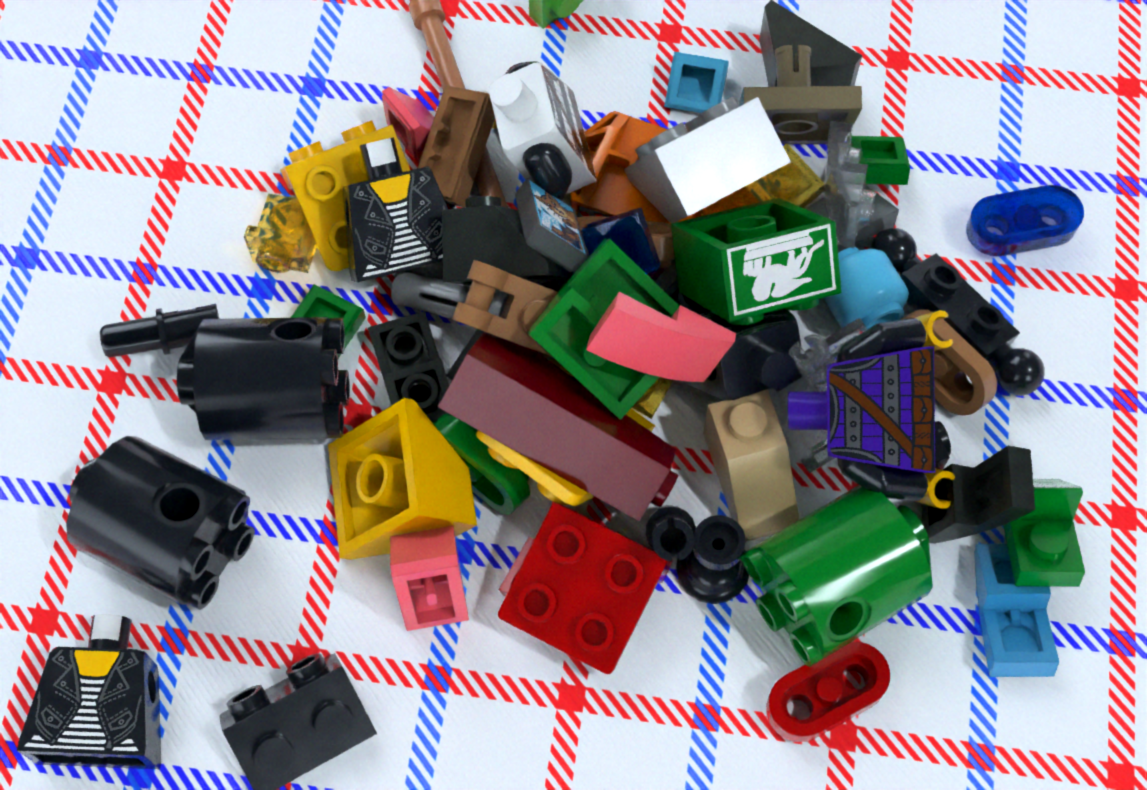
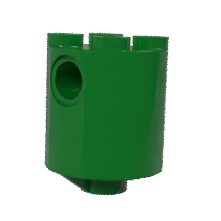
[741,485,933,667]

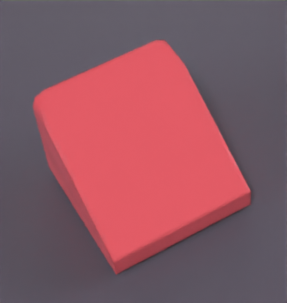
[382,87,434,160]

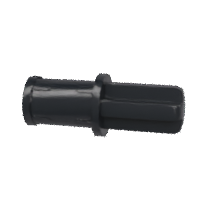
[100,303,220,358]
[645,505,696,561]

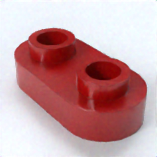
[766,641,890,742]

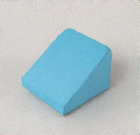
[664,51,729,113]

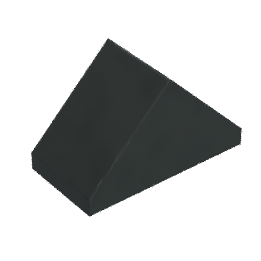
[759,0,862,87]

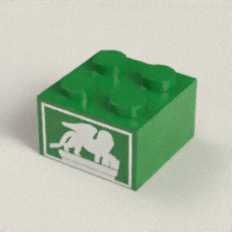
[671,198,842,325]

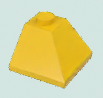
[328,398,477,560]

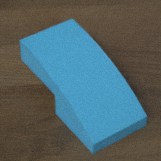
[974,544,1059,677]

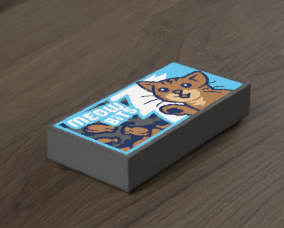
[515,178,589,273]

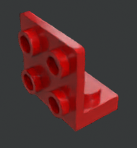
[498,501,673,674]

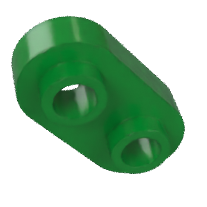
[433,414,530,515]

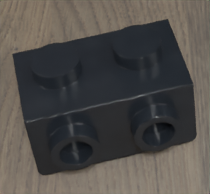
[219,653,377,790]

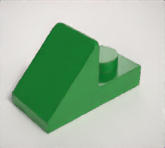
[1003,479,1085,587]

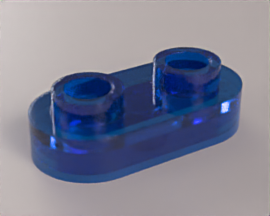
[966,185,1084,256]

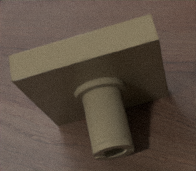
[738,45,862,144]

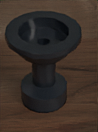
[676,515,749,604]

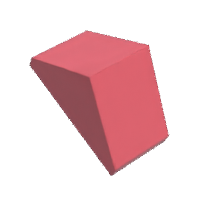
[390,526,469,631]

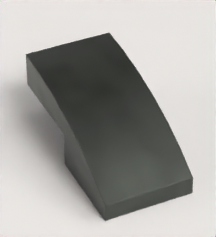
[921,445,1035,544]

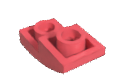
[586,292,736,382]

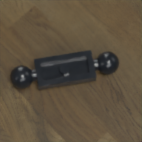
[870,228,1045,396]

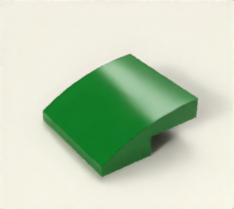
[527,239,679,420]

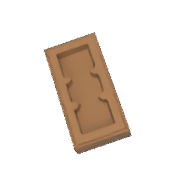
[417,85,495,208]

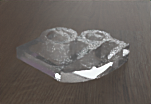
[824,121,876,248]

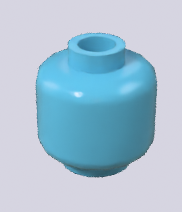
[823,247,909,334]

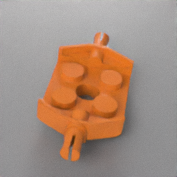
[570,111,746,224]

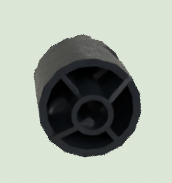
[177,317,350,440]
[66,436,255,610]

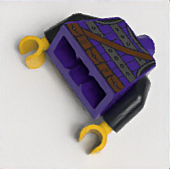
[788,310,955,509]

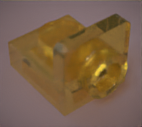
[243,193,317,273]

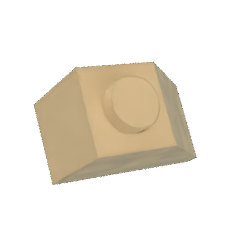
[703,389,800,541]

